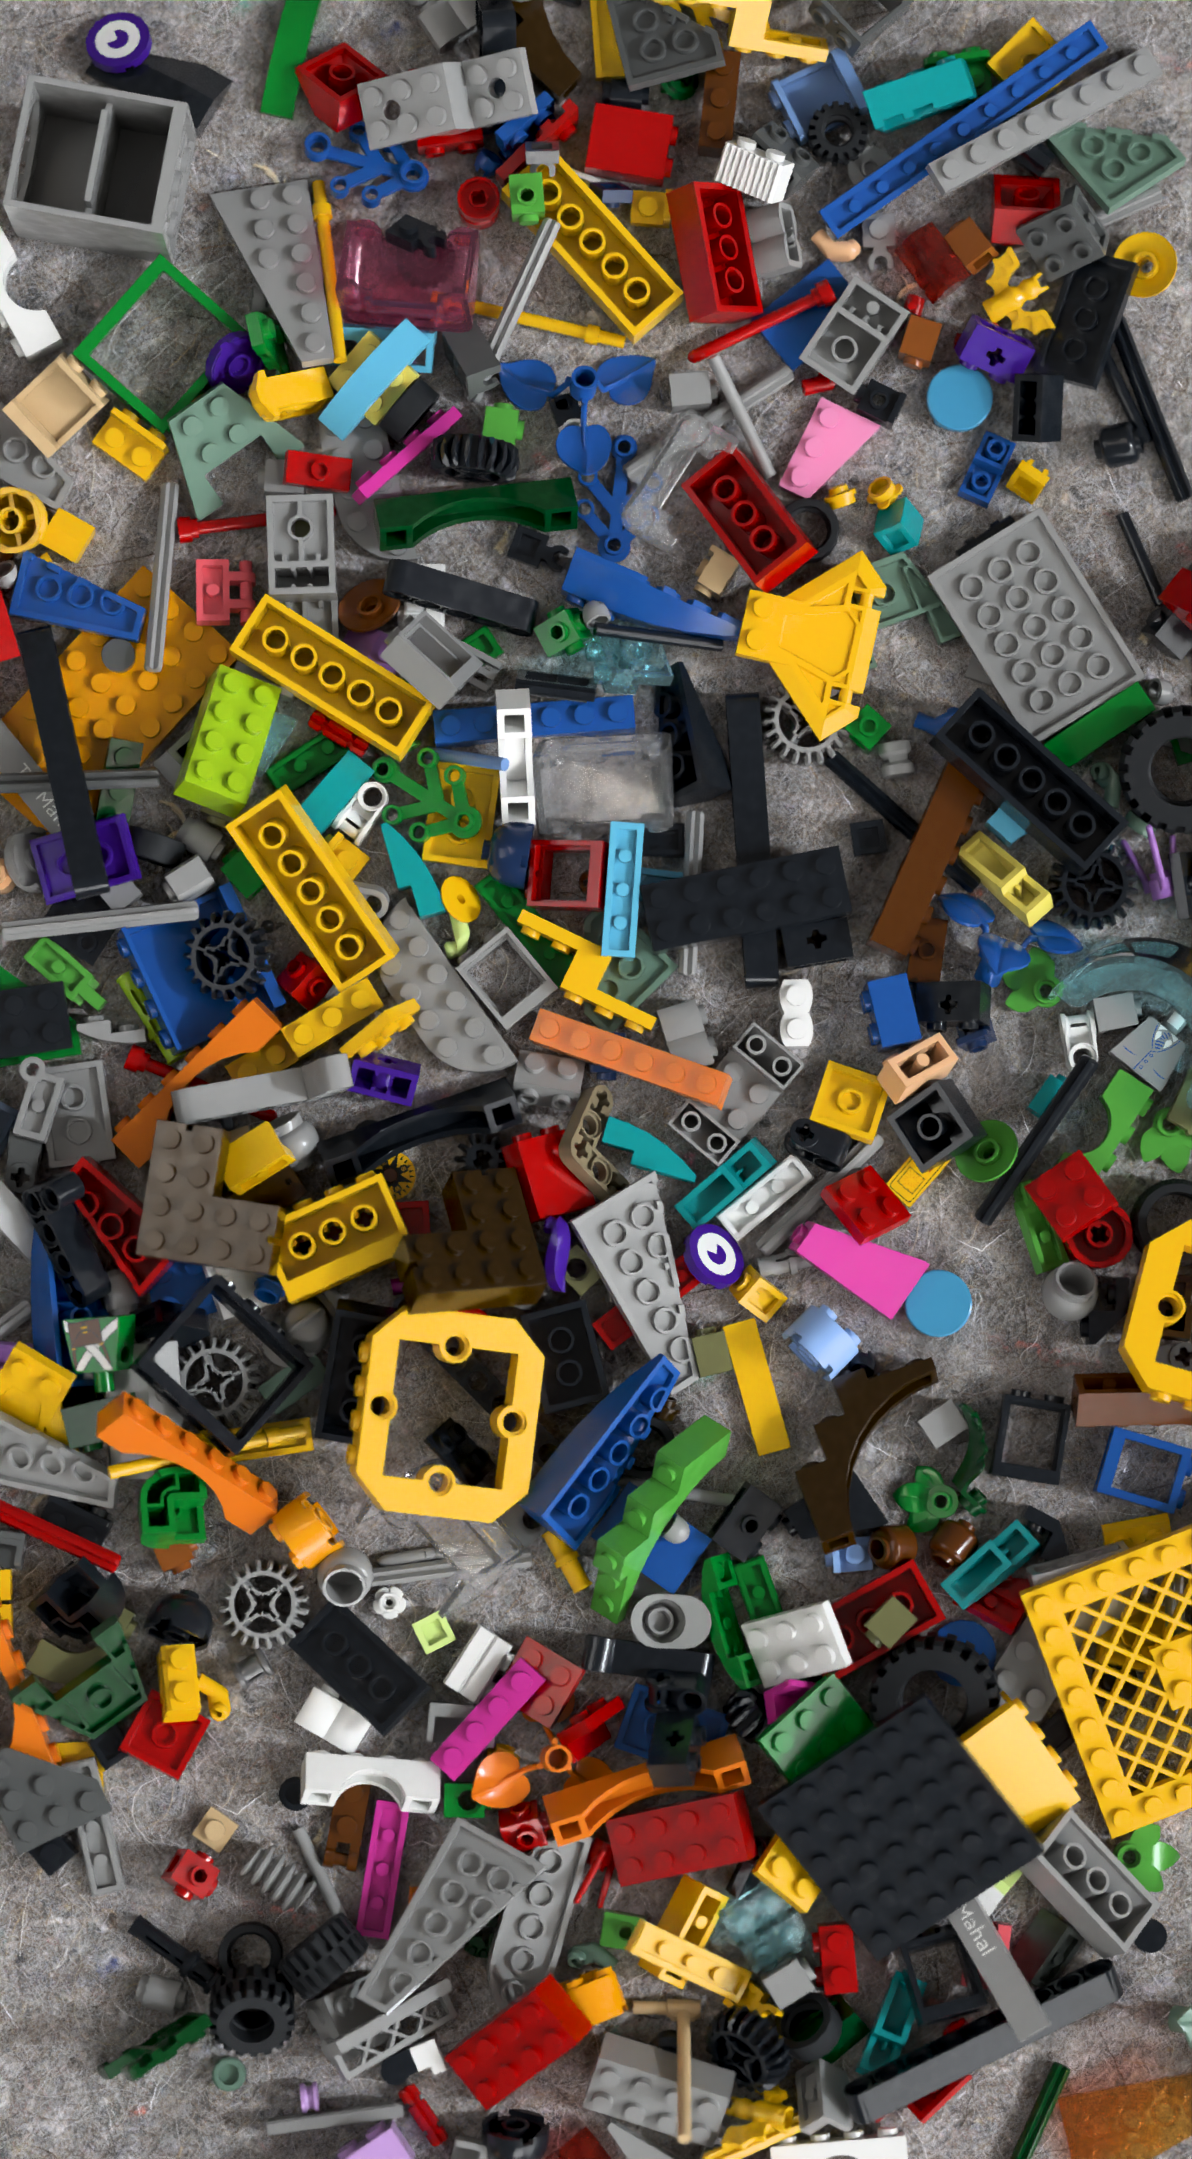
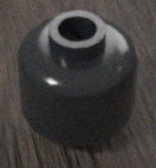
[1093,421,1145,468]

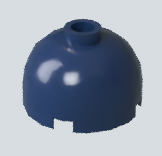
[481,822,534,889]

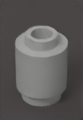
[175,816,227,863]
[103,1268,140,1315]
[135,1973,188,2015]

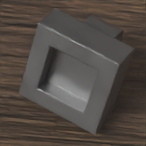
[525,141,559,177]

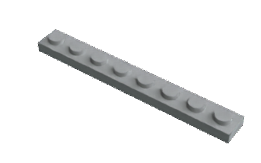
[925,46,1163,196]

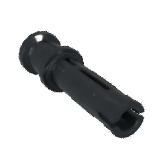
[127,1914,223,1995]

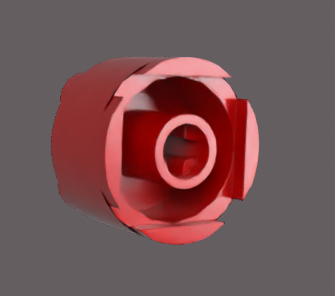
[1063,1206,1133,1269]

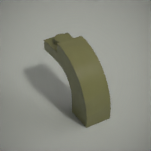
[25,1606,138,1684]

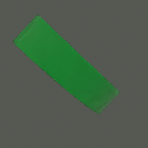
[260,0,322,121]
[701,1552,763,1690]

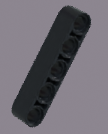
[382,559,540,637]

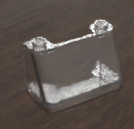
[619,410,741,553]
[532,732,674,838]

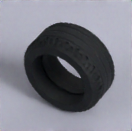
[1130,1179,1192,1268]

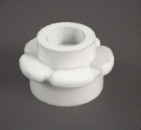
[373,1586,406,1619]

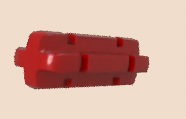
[307,710,370,757]
[398,2083,449,2147]

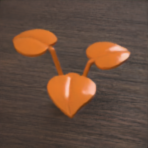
[471,1693,613,1808]

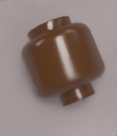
[929,1519,979,1570]
[867,1523,918,1569]

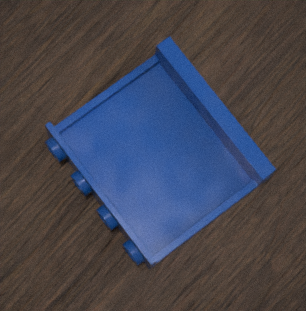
[116,882,286,1056]

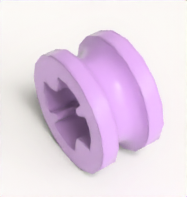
[299,2081,320,2114]

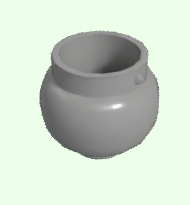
[269,1111,319,1172]
[1041,1261,1098,1322]
[316,1546,374,1607]

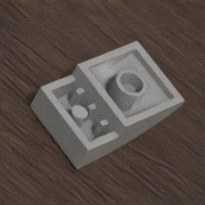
[798,275,911,395]

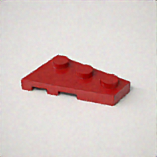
[495,98,578,187]

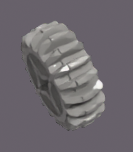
[761,684,850,767]
[178,1337,261,1425]
[218,1558,309,1650]

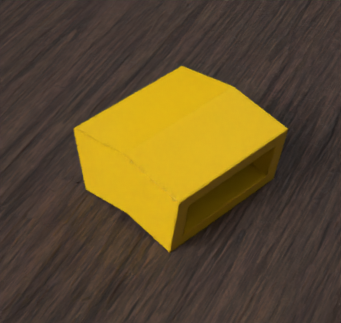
[40,507,95,563]

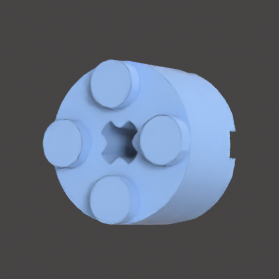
[782,1304,861,1381]

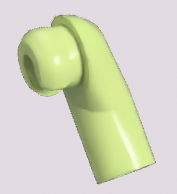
[444,914,470,959]

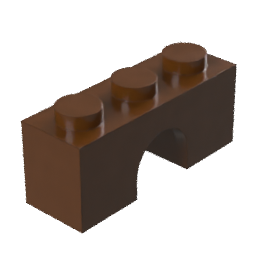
[697,50,741,158]

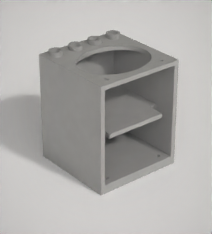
[3,74,197,265]

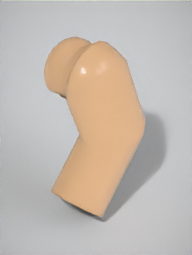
[811,228,861,262]

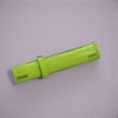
[115,971,187,1065]

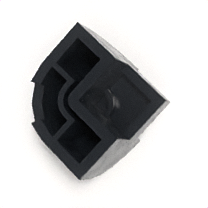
[28,1556,126,1644]

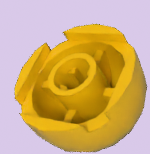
[0,487,48,553]

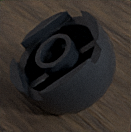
[143,1589,213,1651]
[481,2109,550,2159]

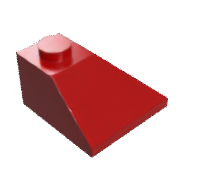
[295,42,388,133]
[990,174,1061,246]

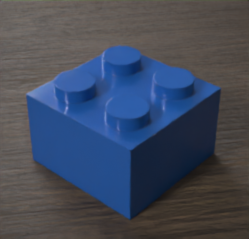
[859,973,922,1053]

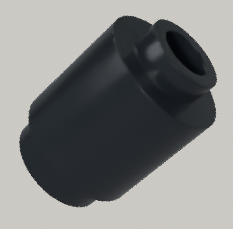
[602,77,650,110]

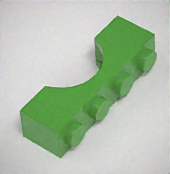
[1053,1068,1154,1175]

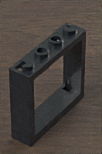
[129,1274,315,1458]

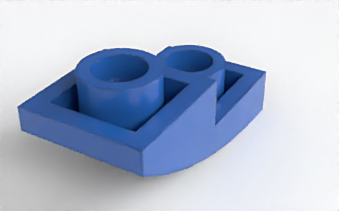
[957,430,1016,509]

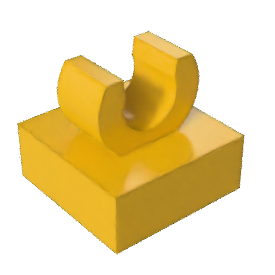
[1005,459,1050,505]

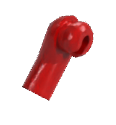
[801,373,837,396]

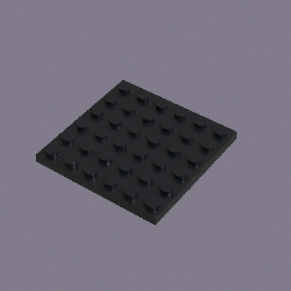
[757,1692,1044,1961]

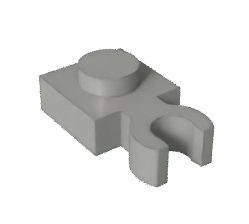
[861,213,896,273]

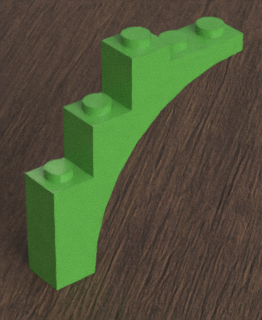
[590,1415,731,1625]

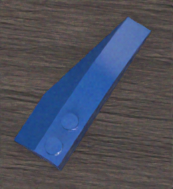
[561,547,742,641]
[31,1203,109,1391]
[517,1353,680,1551]

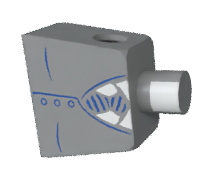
[1107,1010,1188,1094]

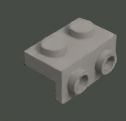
[513,1049,586,1111]

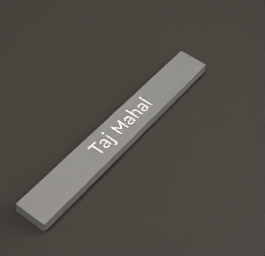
[0,719,143,909]
[947,1897,1051,2042]

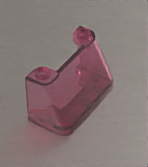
[335,219,480,333]

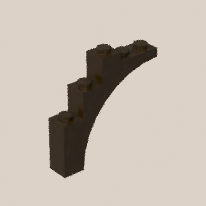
[512,0,582,105]
[795,1357,938,1555]

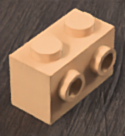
[876,1032,959,1105]

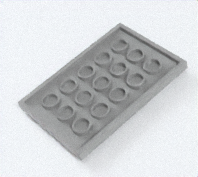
[926,507,1146,742]

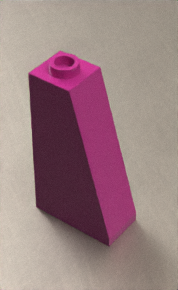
[788,1220,930,1320]

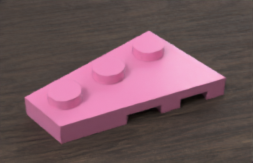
[778,397,881,499]

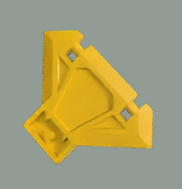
[734,550,887,742]
[0,1341,80,1452]

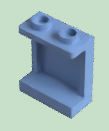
[767,47,869,146]

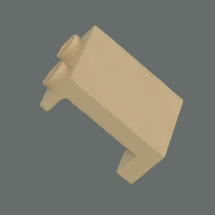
[2,352,110,458]

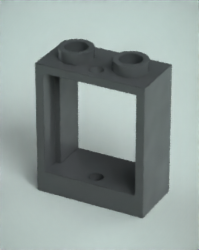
[807,0,914,58]

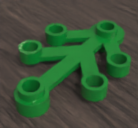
[371,748,482,843]

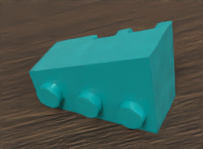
[862,55,979,134]

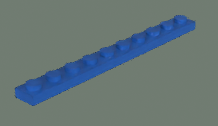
[818,20,1109,239]

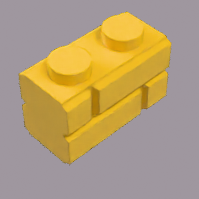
[156,1644,201,1723]

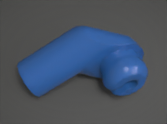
[913,707,959,736]

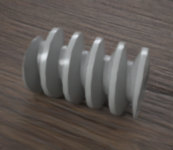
[240,1845,317,1916]

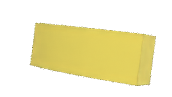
[958,830,1054,928]

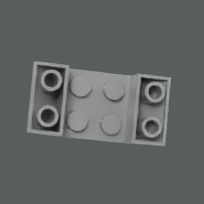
[667,1022,805,1167]

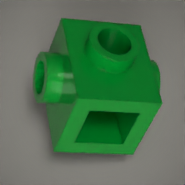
[533,606,593,658]

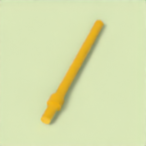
[311,180,347,364]
[430,290,626,349]
[107,1424,306,1479]

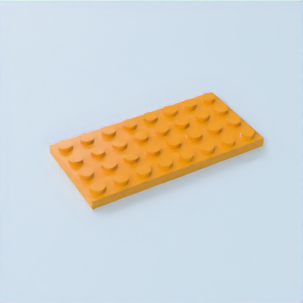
[0,565,237,835]

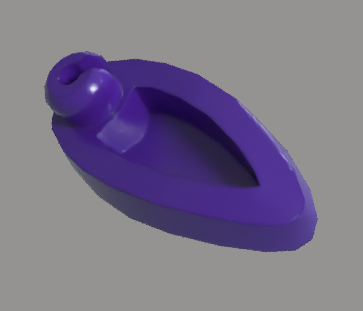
[543,1216,571,1292]

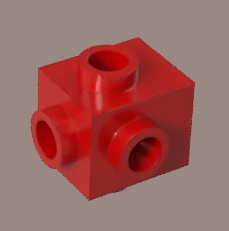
[276,951,334,1012]
[498,1799,552,1852]
[161,1849,221,1902]

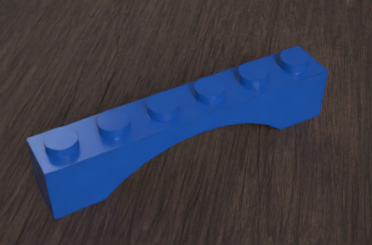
[433,695,636,749]

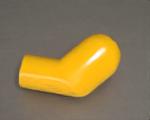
[198,1673,231,1721]

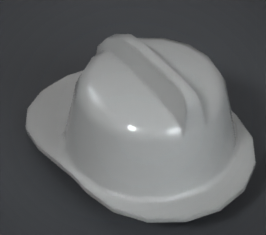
[263,1299,334,1368]
[630,1594,712,1649]

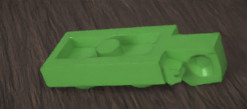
[23,937,108,1012]
[1013,1179,1069,1275]

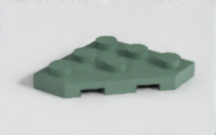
[1046,122,1186,215]
[584,911,679,1033]

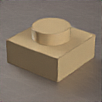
[192,1806,239,1854]

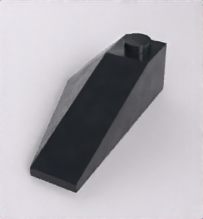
[85,54,233,138]
[652,661,732,810]

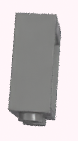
[380,610,484,710]
[455,926,558,1033]

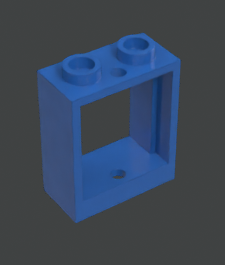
[1093,1426,1192,1514]

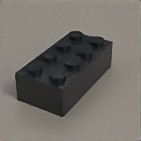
[314,1298,400,1444]

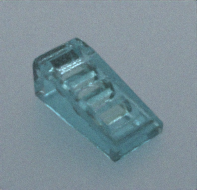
[255,712,298,778]

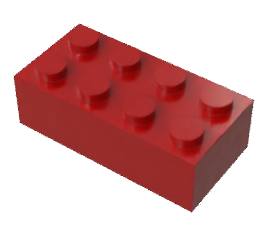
[666,181,764,324]
[681,443,818,593]
[821,1559,946,1679]
[605,1788,759,1887]
[444,1973,594,2111]

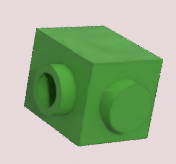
[508,172,545,226]
[482,402,525,446]
[599,1909,645,1950]

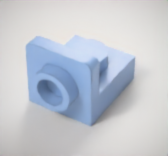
[824,1536,873,1573]

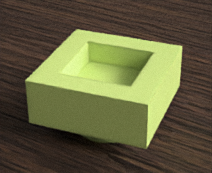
[411,1609,457,1655]

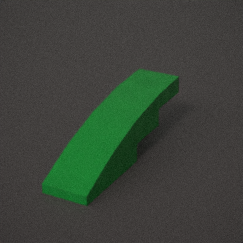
[1044,681,1156,768]

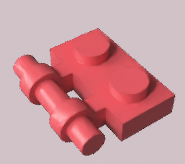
[196,559,256,627]

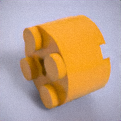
[268,1491,345,1570]
[559,1965,629,2025]

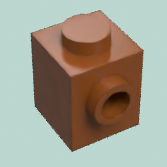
[944,216,1000,275]
[897,314,943,370]
[152,1543,199,1575]

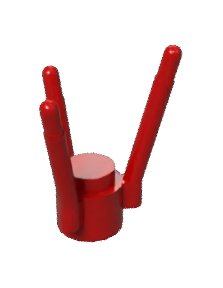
[573,1837,616,1909]

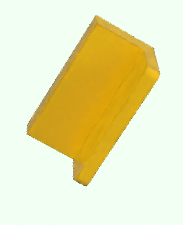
[224,1121,296,1196]

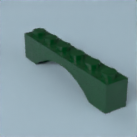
[373,477,578,551]

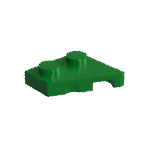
[245,311,291,375]

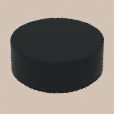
[1134,1918,1167,1953]

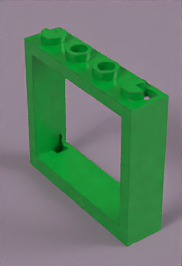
[72,254,247,435]

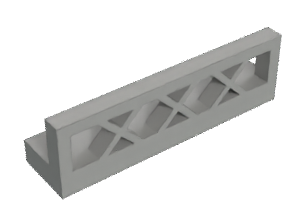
[324,1977,458,2082]

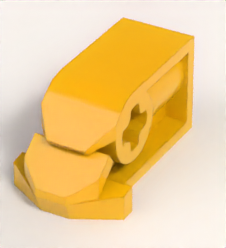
[248,366,334,422]

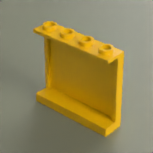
[959,1691,1081,1834]

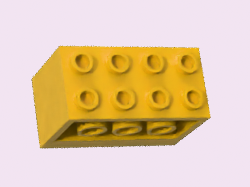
[268,1170,410,1305]

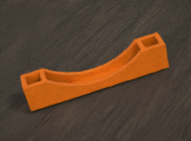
[111,997,285,1169]
[529,1008,733,1110]
[96,1391,278,1535]
[0,1598,62,1765]
[542,1733,752,1847]

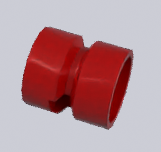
[457,177,500,230]

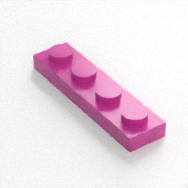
[351,406,463,506]
[429,1657,546,1781]
[356,1799,409,1940]

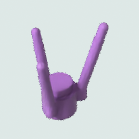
[1121,824,1177,901]

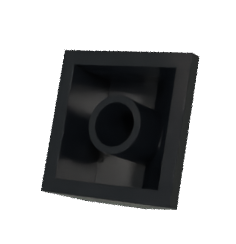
[886,1079,988,1174]

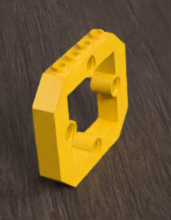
[1118,1219,1192,1412]
[345,1306,545,1523]

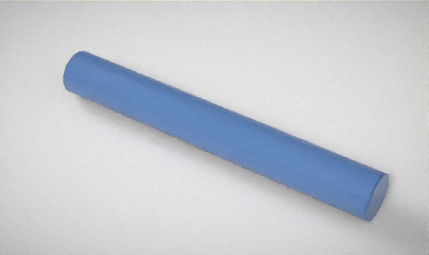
[424,746,509,771]

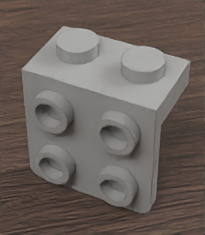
[304,1973,402,2065]

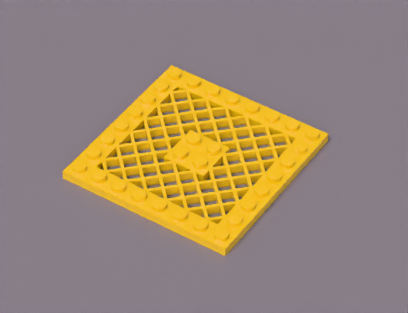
[1019,1524,1192,1839]

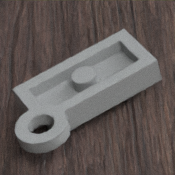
[12,1056,66,1144]

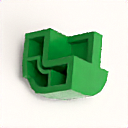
[137,1466,207,1549]

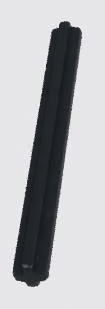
[1114,316,1192,502]
[824,750,981,893]
[975,1054,1099,1226]

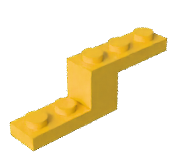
[677,0,829,64]
[517,909,657,1035]
[225,977,385,1079]

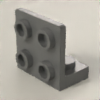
[1016,184,1110,282]

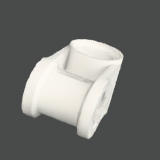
[331,782,389,846]
[1058,1010,1098,1072]

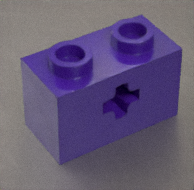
[954,314,1036,384]
[347,1052,421,1107]

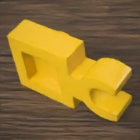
[722,1979,783,2018]

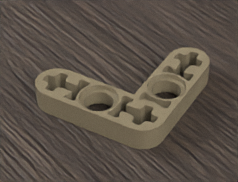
[558,1084,630,1201]

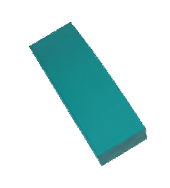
[301,750,375,835]
[380,822,446,920]
[601,1116,697,1185]
[674,1136,777,1229]
[940,1519,1042,1610]
[854,1970,928,2075]

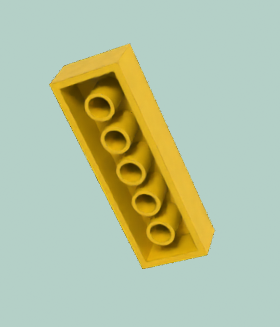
[501,155,684,345]
[229,593,436,762]
[225,784,400,993]

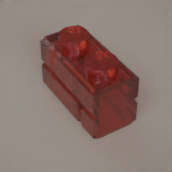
[894,222,970,304]

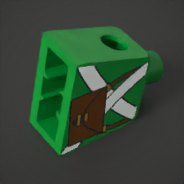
[63,1314,136,1392]

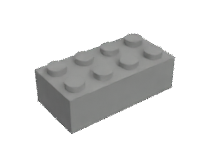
[582,2031,736,2148]

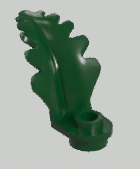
[952,1402,988,1517]

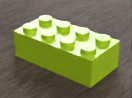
[173,664,282,818]

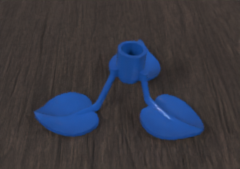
[499,355,656,476]
[937,893,1084,988]

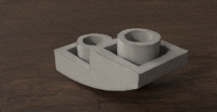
[76,1015,149,1045]

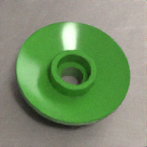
[955,1120,1019,1182]

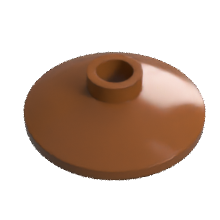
[338,579,401,632]

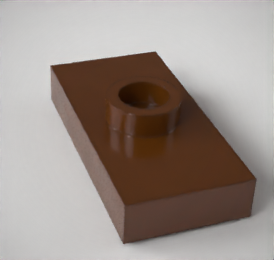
[907,918,948,984]

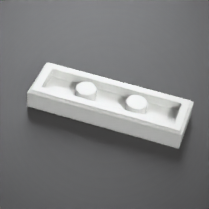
[715,1154,814,1242]

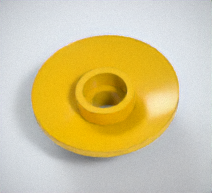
[1113,232,1178,298]

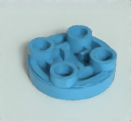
[926,365,993,432]
[904,1270,972,1337]

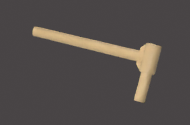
[633,1999,701,2143]

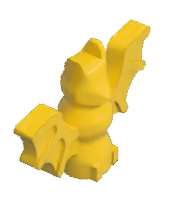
[981,246,1055,336]
[721,2084,795,2151]

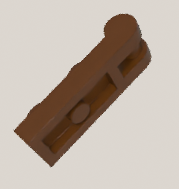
[323,1784,372,1872]

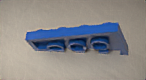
[9,551,147,643]

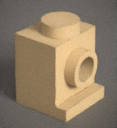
[693,544,740,600]

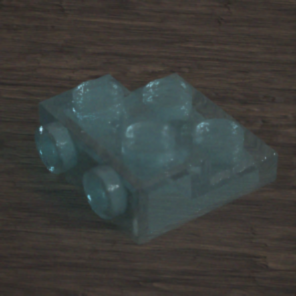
[585,635,674,694]
[717,1882,812,1974]

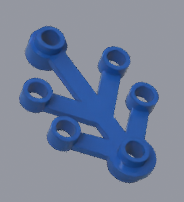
[304,121,429,209]
[577,435,664,563]

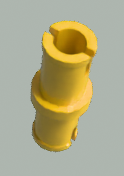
[541,1531,592,1594]

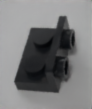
[40,1495,113,1546]

